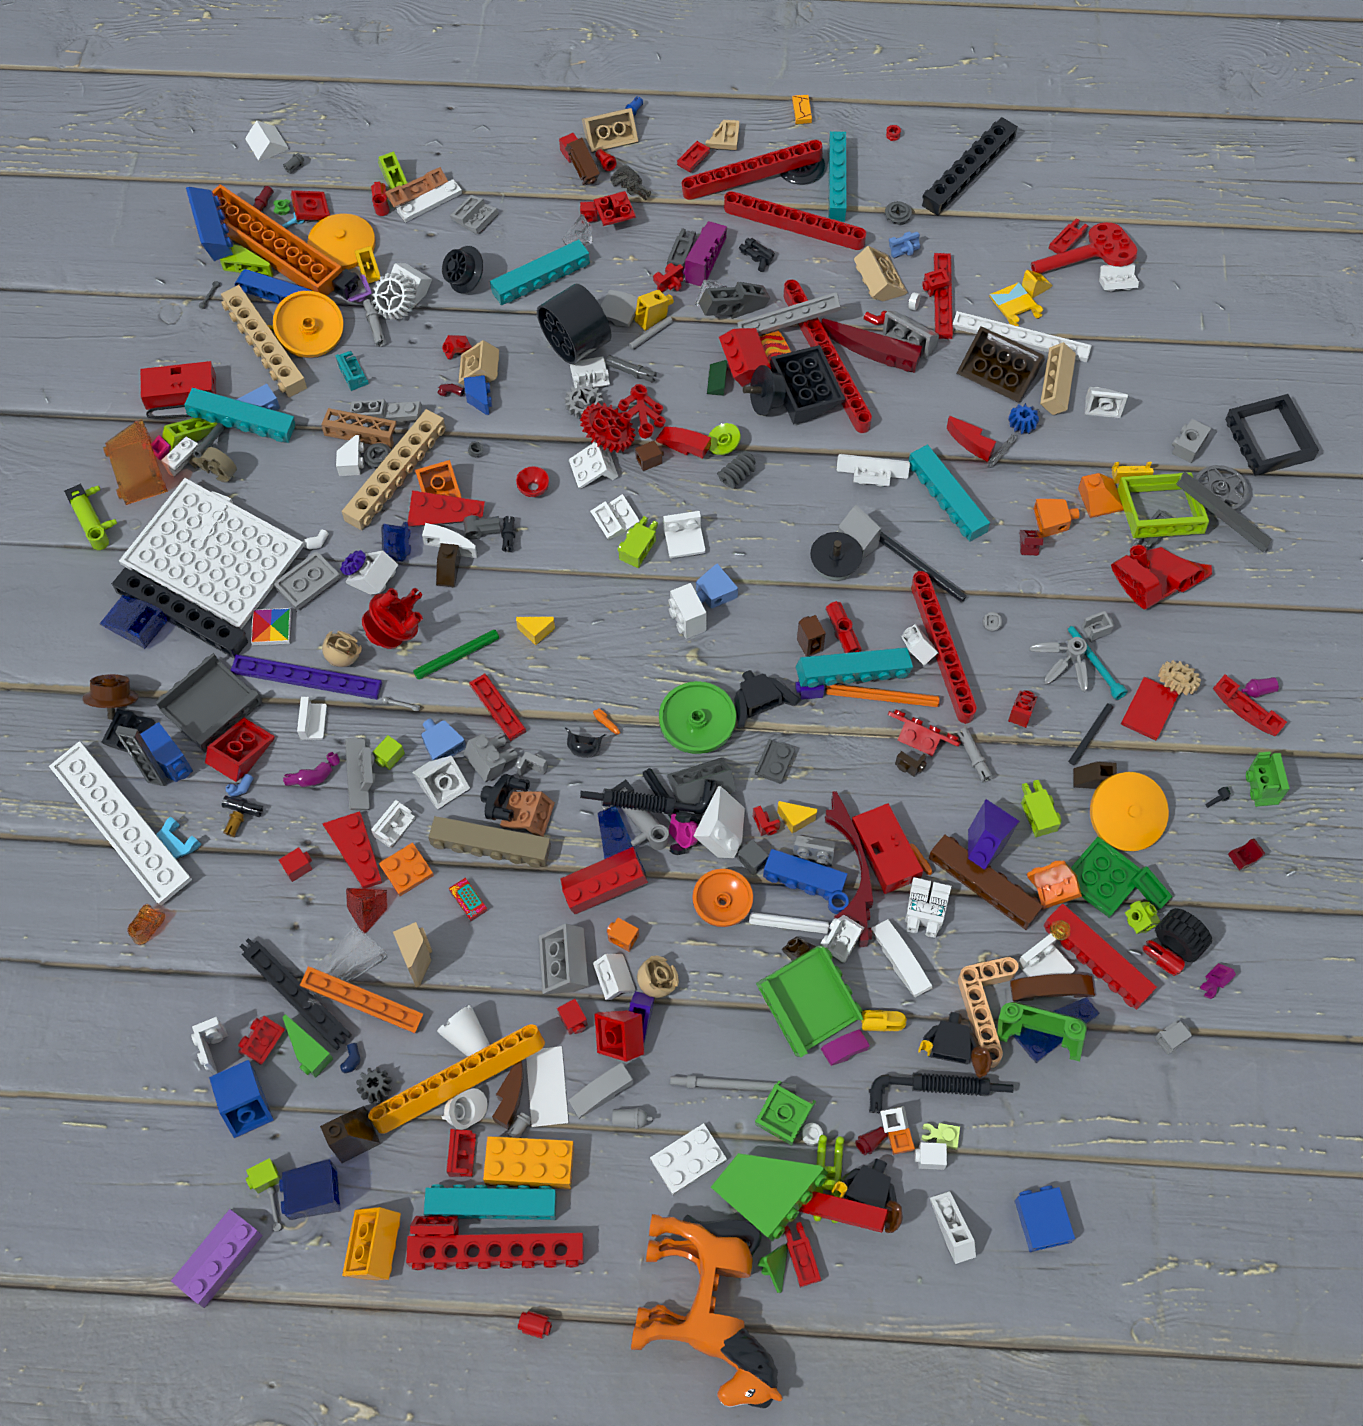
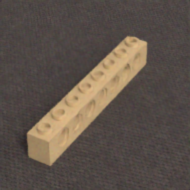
[221,285,307,398]
[342,409,446,531]

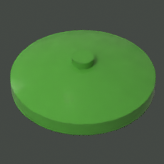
[659,681,736,754]

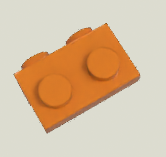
[1027,861,1082,909]

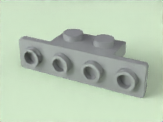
[345,738,375,810]

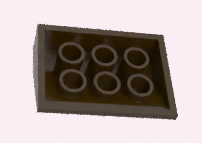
[956,326,1045,403]

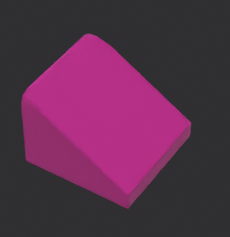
[148,435,171,460]

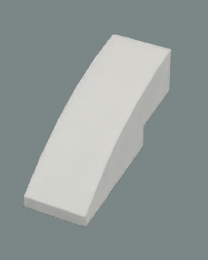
[422,523,477,558]

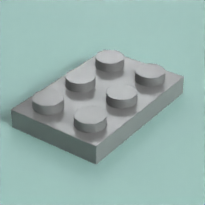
[273,551,341,610]

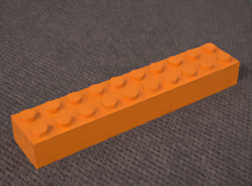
[212,184,342,296]

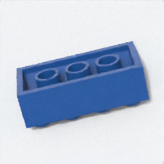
[186,187,233,261]

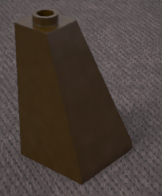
[320,1106,381,1163]

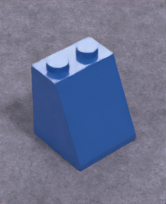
[140,722,193,782]
[209,1060,274,1138]

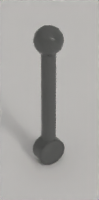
[199,281,220,309]

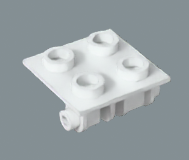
[569,356,610,389]

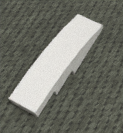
[871,919,932,997]

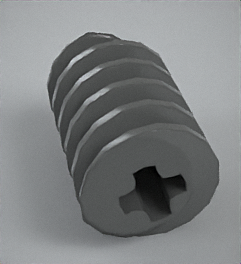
[717,451,756,489]

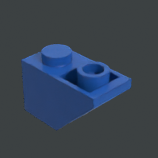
[464,375,492,415]

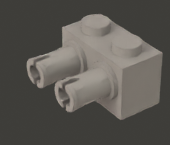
[463,734,517,782]

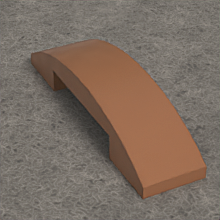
[385,167,449,207]

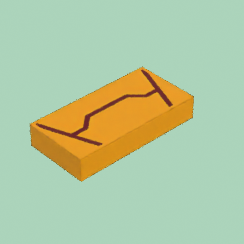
[792,95,812,124]

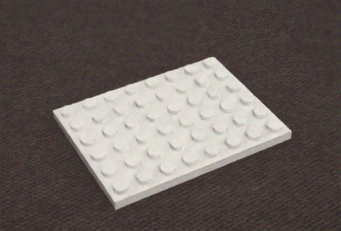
[119,478,304,629]

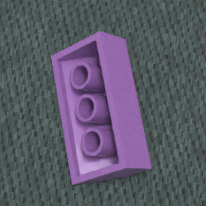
[171,1209,263,1308]

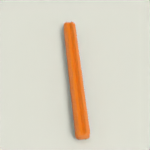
[826,684,940,707]

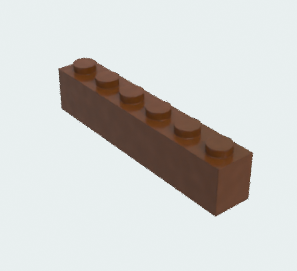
[928,834,1043,930]

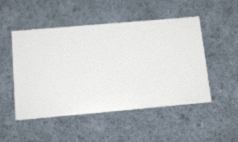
[526,1046,568,1127]

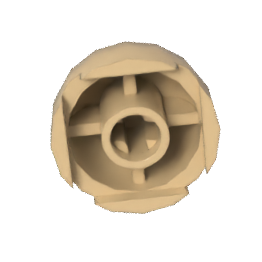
[322,631,362,667]
[637,955,679,998]

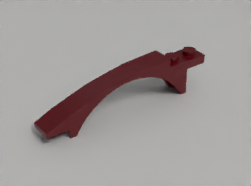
[825,791,873,947]

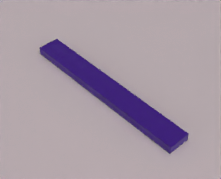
[231,654,382,700]

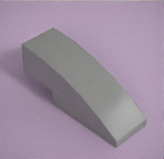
[568,1062,633,1119]

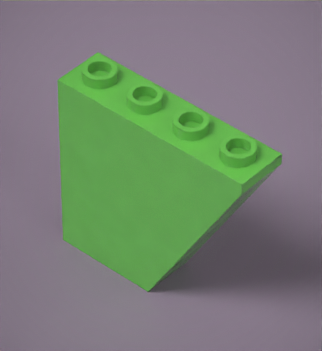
[711,1153,828,1242]

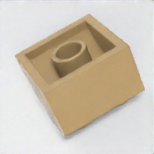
[458,340,499,385]

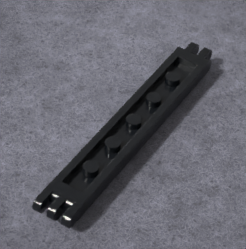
[239,938,352,1050]

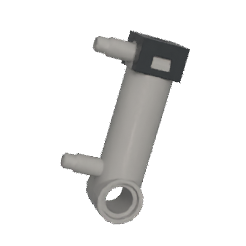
[601,779,669,850]

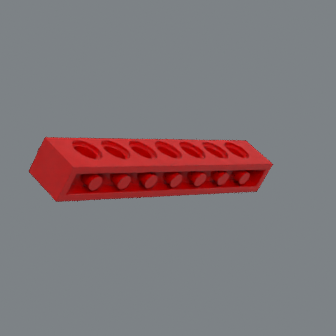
[406,1233,584,1270]

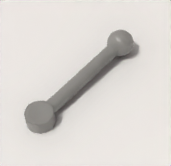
[382,697,420,711]
[267,1187,282,1232]

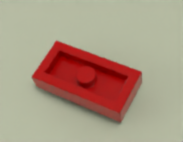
[677,141,710,173]

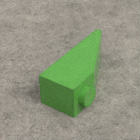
[283,1014,333,1078]

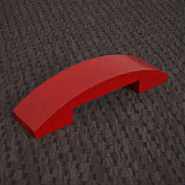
[1213,674,1287,736]

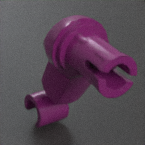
[283,752,340,787]

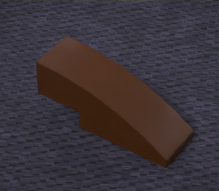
[492,1060,524,1130]

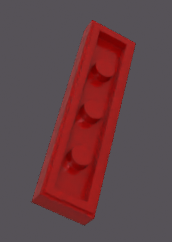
[469,673,526,742]

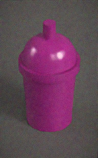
[1241,677,1279,698]

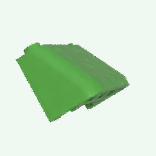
[997,1002,1087,1062]

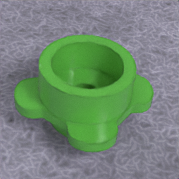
[273,199,290,215]

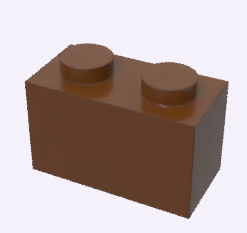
[797,615,826,657]

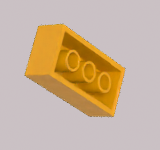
[483,1136,574,1190]

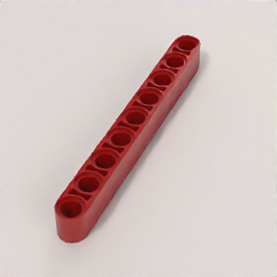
[681,140,823,200]
[724,191,866,250]
[911,571,977,724]

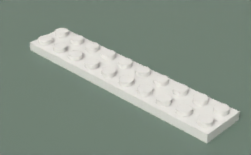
[49,741,192,905]

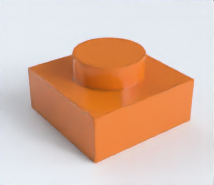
[888,1128,915,1155]

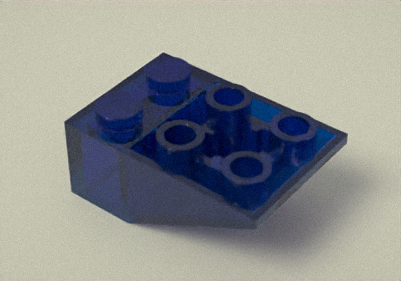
[99,595,168,649]

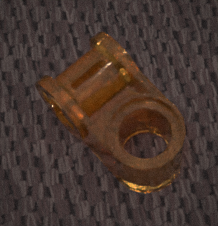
[127,904,165,945]

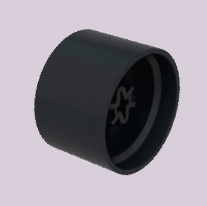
[537,284,612,365]

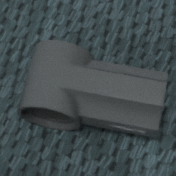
[463,515,501,539]

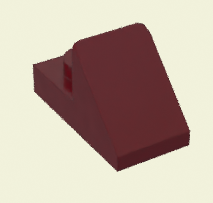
[1020,530,1043,556]

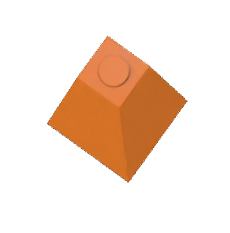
[1078,473,1124,518]

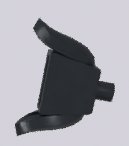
[734,670,802,728]

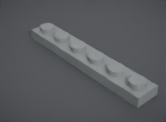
[737,292,841,335]

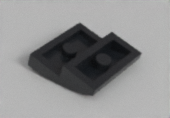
[101,710,156,753]

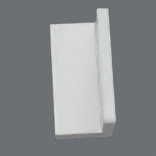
[297,697,327,740]
[593,954,635,1000]

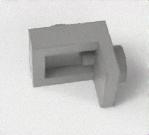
[516,751,548,776]

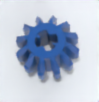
[1008,403,1039,435]

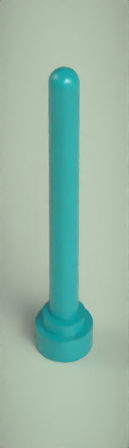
[1068,626,1128,700]

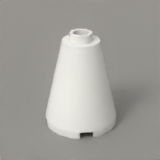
[437,1005,490,1057]

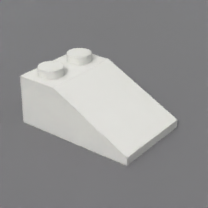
[694,786,745,858]

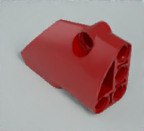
[1111,545,1212,610]

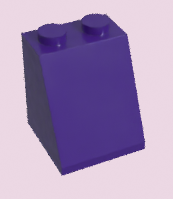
[968,799,1020,870]

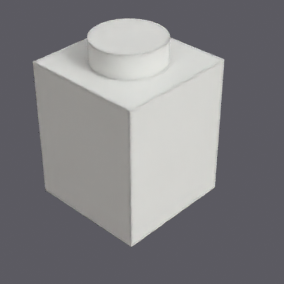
[880,1106,909,1133]
[915,1142,947,1170]

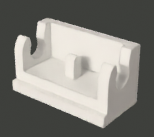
[371,800,415,848]

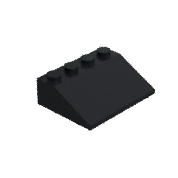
[770,345,845,425]

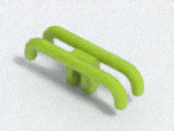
[813,1135,844,1223]

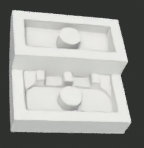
[591,494,640,540]

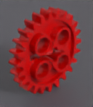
[580,402,636,453]

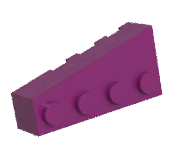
[683,221,727,287]

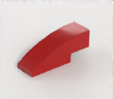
[946,416,996,462]
[656,427,711,459]

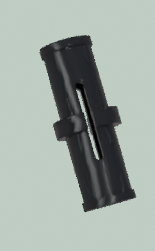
[501,516,516,552]
[221,795,263,817]

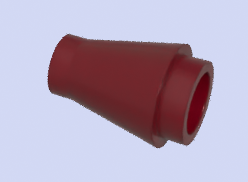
[855,1126,888,1155]

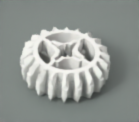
[372,272,417,320]

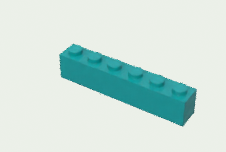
[828,131,846,222]
[490,239,590,306]
[184,388,296,443]
[909,444,990,542]
[796,648,913,687]
[424,1184,557,1220]

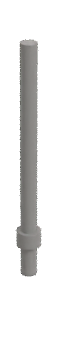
[670,1075,796,1093]

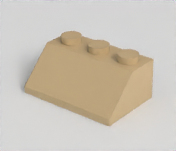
[582,108,638,152]
[854,246,908,301]
[393,922,432,987]

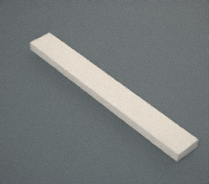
[953,311,1091,362]

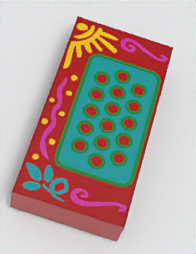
[449,878,488,921]

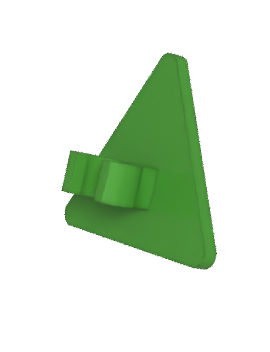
[758,1244,788,1293]

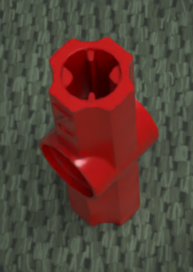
[826,601,862,653]

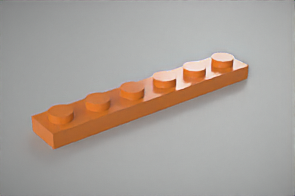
[300,966,423,1034]

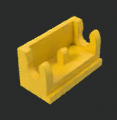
[1112,462,1154,484]

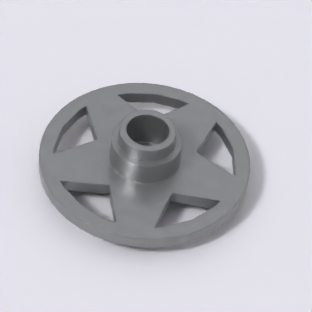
[1195,465,1248,510]

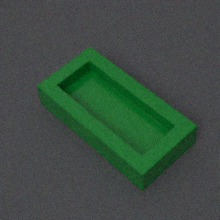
[1130,866,1172,910]

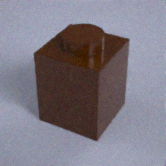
[635,440,664,471]

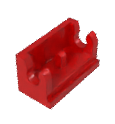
[447,1129,476,1177]

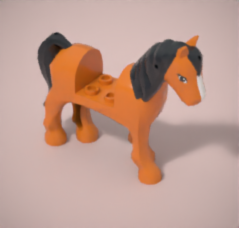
[631,1214,783,1409]

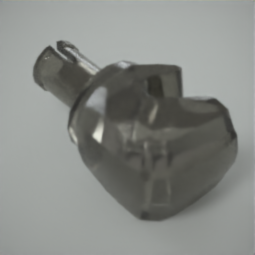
[610,165,651,200]

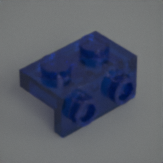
[381,522,411,562]

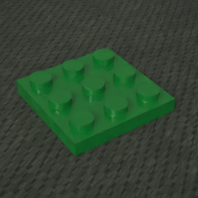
[1071,837,1140,918]

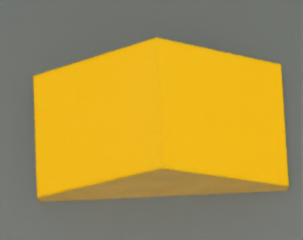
[355,246,381,284]
[1022,270,1053,299]
[516,617,555,645]
[777,801,817,834]

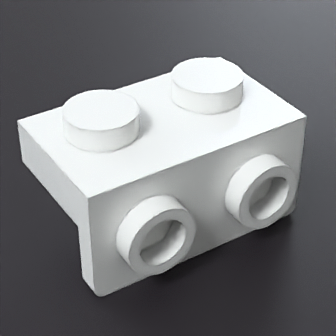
[1099,263,1139,291]
[161,437,199,477]
[820,915,864,963]

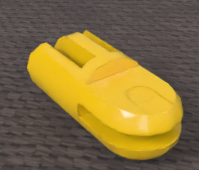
[861,1010,907,1031]

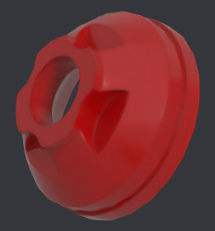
[516,466,549,497]

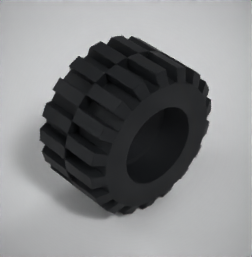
[1155,908,1212,963]

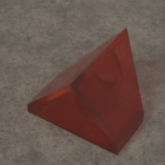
[346,888,388,936]

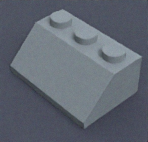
[882,311,939,359]
[539,924,588,995]

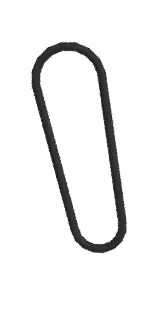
[146,405,191,419]

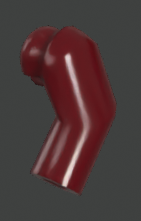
[437,383,465,397]

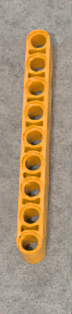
[368,1024,545,1134]

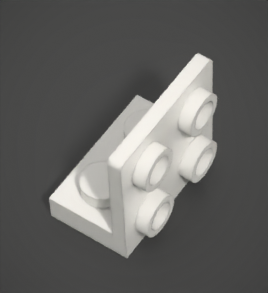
[569,442,618,488]
[663,511,705,558]
[1018,933,1075,977]
[191,1017,228,1075]

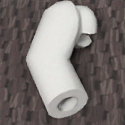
[303,530,329,549]

